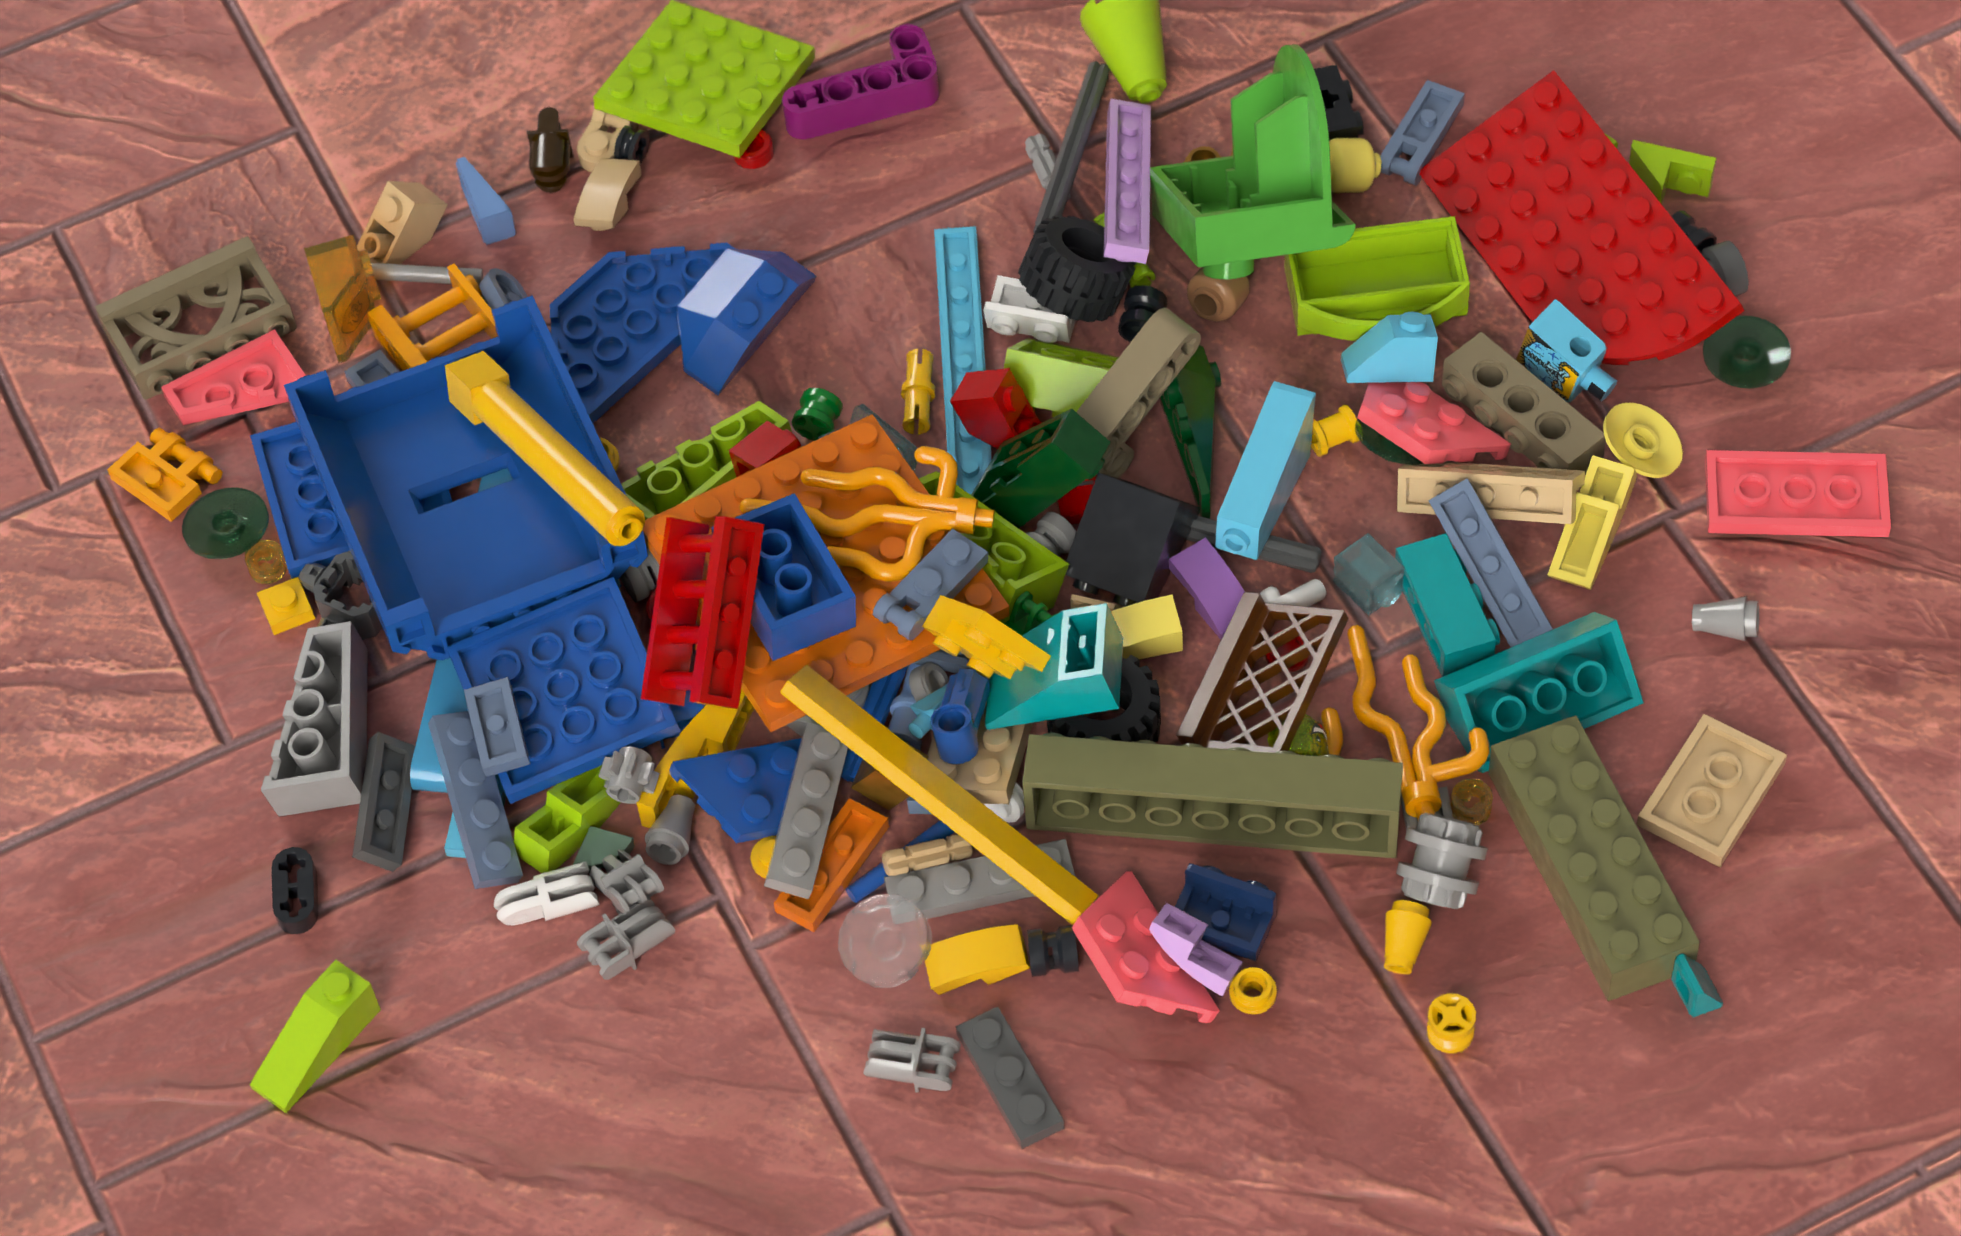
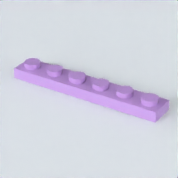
[1104,98,1151,264]

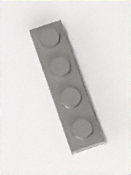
[764,722,848,899]
[884,839,1075,926]

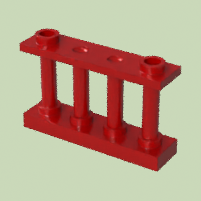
[641,516,764,709]

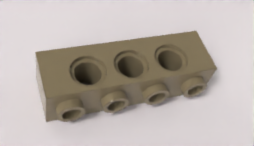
[1442,332,1606,474]

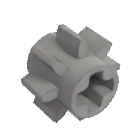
[599,746,660,804]

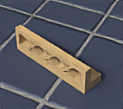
[1397,459,1585,524]

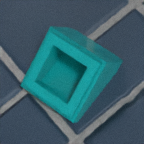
[1671,953,1723,1017]

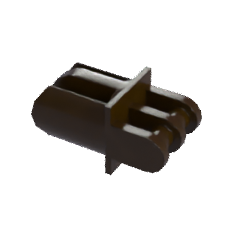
[527,107,574,193]

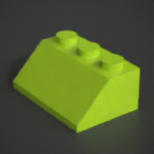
[1004,338,1119,417]

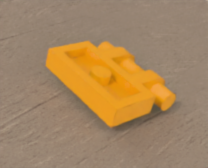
[107,428,223,522]

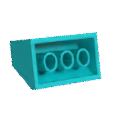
[1434,612,1644,773]

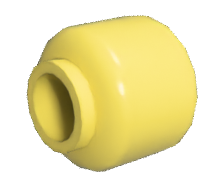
[1329,138,1381,193]

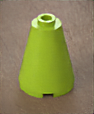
[1080,0,1167,103]

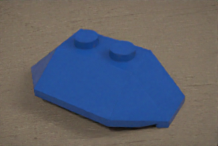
[676,248,817,396]

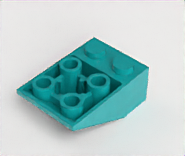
[985,603,1123,730]

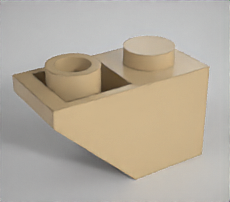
[354,181,448,264]

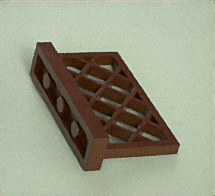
[1176,592,1349,753]

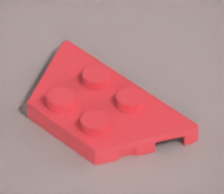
[1357,382,1511,464]
[1072,871,1220,1023]

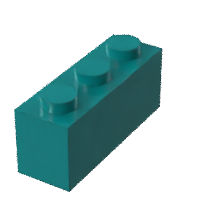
[1394,533,1500,677]

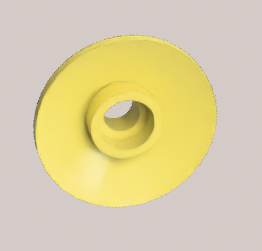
[1603,402,1683,478]

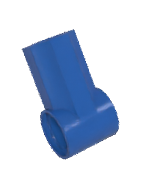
[931,669,990,764]

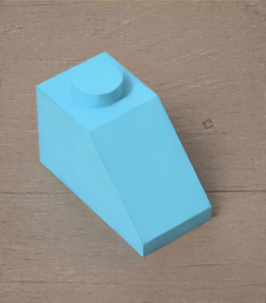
[1341,312,1438,383]

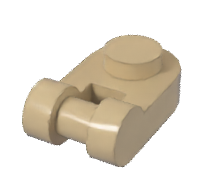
[577,109,639,172]

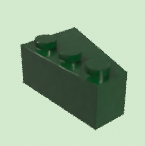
[971,408,1111,528]

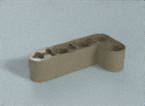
[1077,308,1201,477]

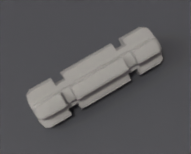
[1025,133,1071,201]

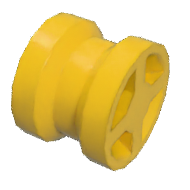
[1427,993,1476,1053]

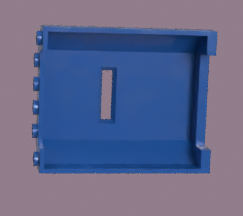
[284,295,648,660]

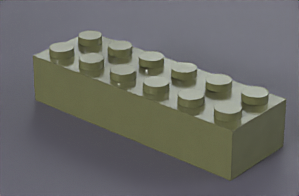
[1488,715,1700,1001]

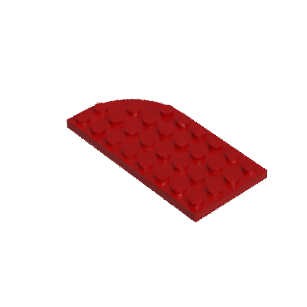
[1419,70,1745,365]

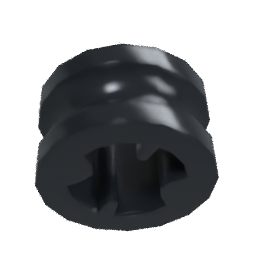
[614,125,649,164]

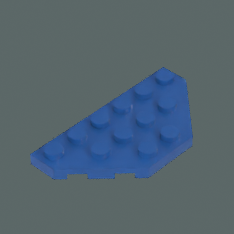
[550,242,736,423]

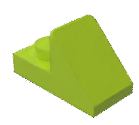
[1629,140,1716,204]

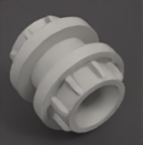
[1396,812,1488,909]

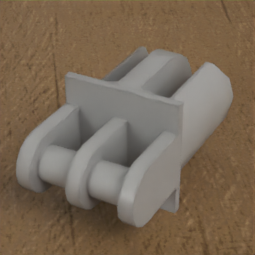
[589,849,664,915]
[577,896,676,980]
[863,1028,961,1093]

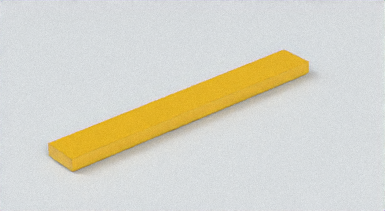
[780,665,1099,925]

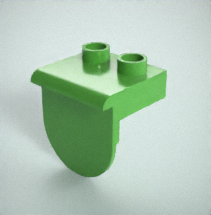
[1150,44,1356,279]

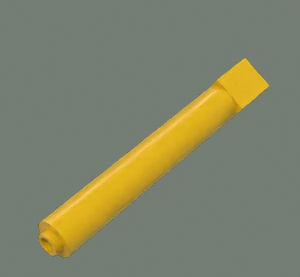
[445,351,645,546]

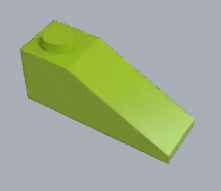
[250,960,381,1113]

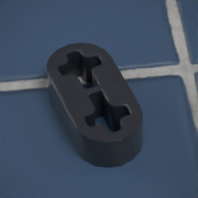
[271,847,319,934]

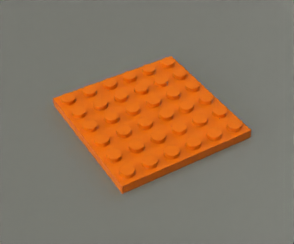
[643,414,1009,733]

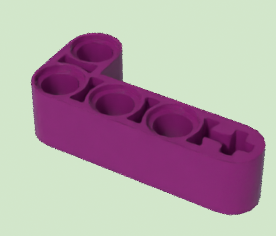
[782,24,940,140]

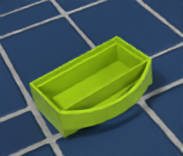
[1284,216,1470,341]

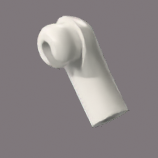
[1260,579,1326,607]

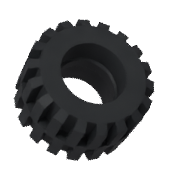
[1018,215,1136,322]
[1047,655,1161,742]

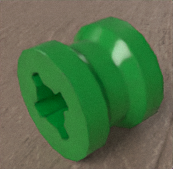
[791,388,843,441]

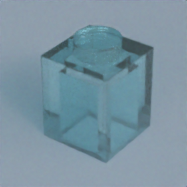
[1333,533,1404,616]

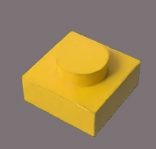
[257,577,315,635]

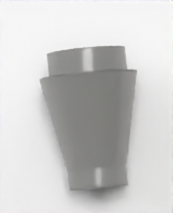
[1692,596,1759,641]
[645,795,695,865]

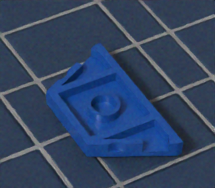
[669,738,802,843]

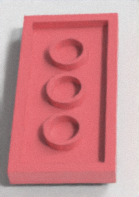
[1705,450,1891,537]

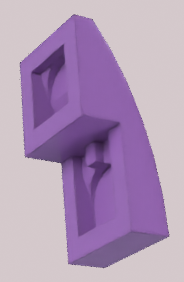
[1169,537,1245,640]

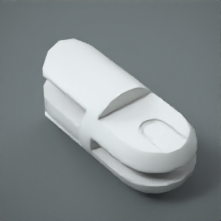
[494,861,599,926]

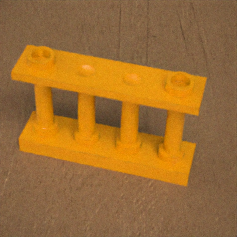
[367,263,498,371]

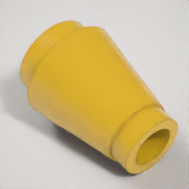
[1384,900,1432,974]

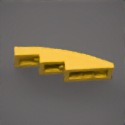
[636,689,754,828]

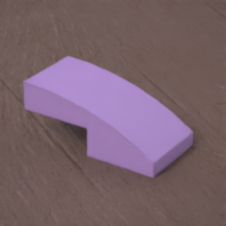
[1149,903,1243,997]

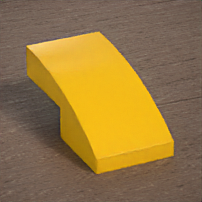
[922,924,1031,995]

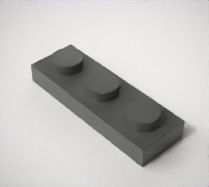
[352,732,415,872]
[956,1007,1064,1149]

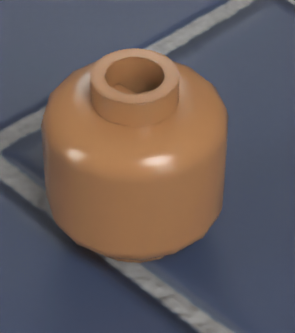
[1187,267,1250,322]

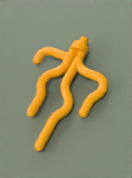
[739,446,995,582]
[1319,625,1489,820]

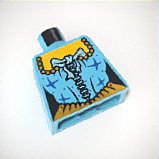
[1516,299,1617,402]

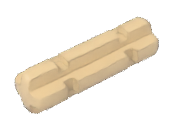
[882,834,972,876]

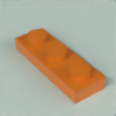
[774,798,889,932]

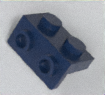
[1175,863,1277,962]

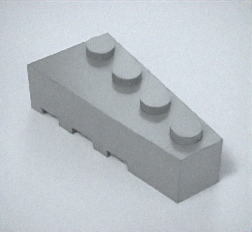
[261,621,368,817]

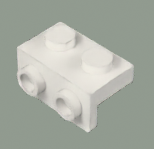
[983,275,1076,343]

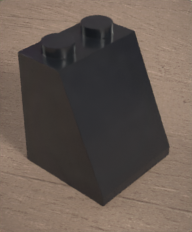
[1066,472,1201,607]

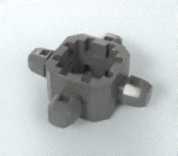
[299,551,382,640]

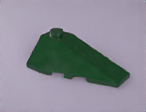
[1159,345,1221,519]

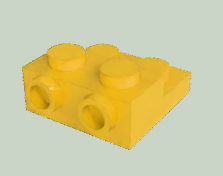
[922,595,1051,679]

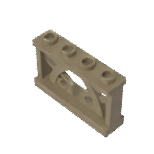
[95,236,297,400]

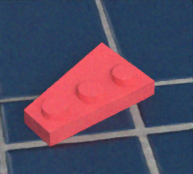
[161,329,306,426]

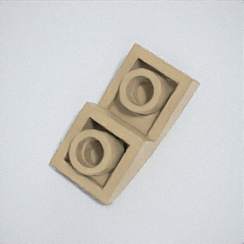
[574,158,641,231]

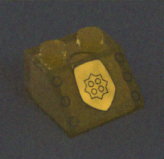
[304,235,381,363]

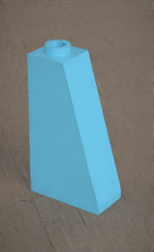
[1215,381,1316,560]

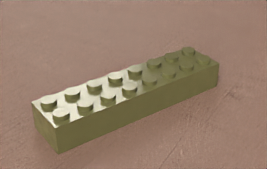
[1022,733,1403,859]

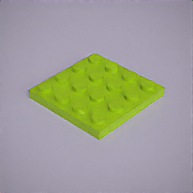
[593,0,815,158]

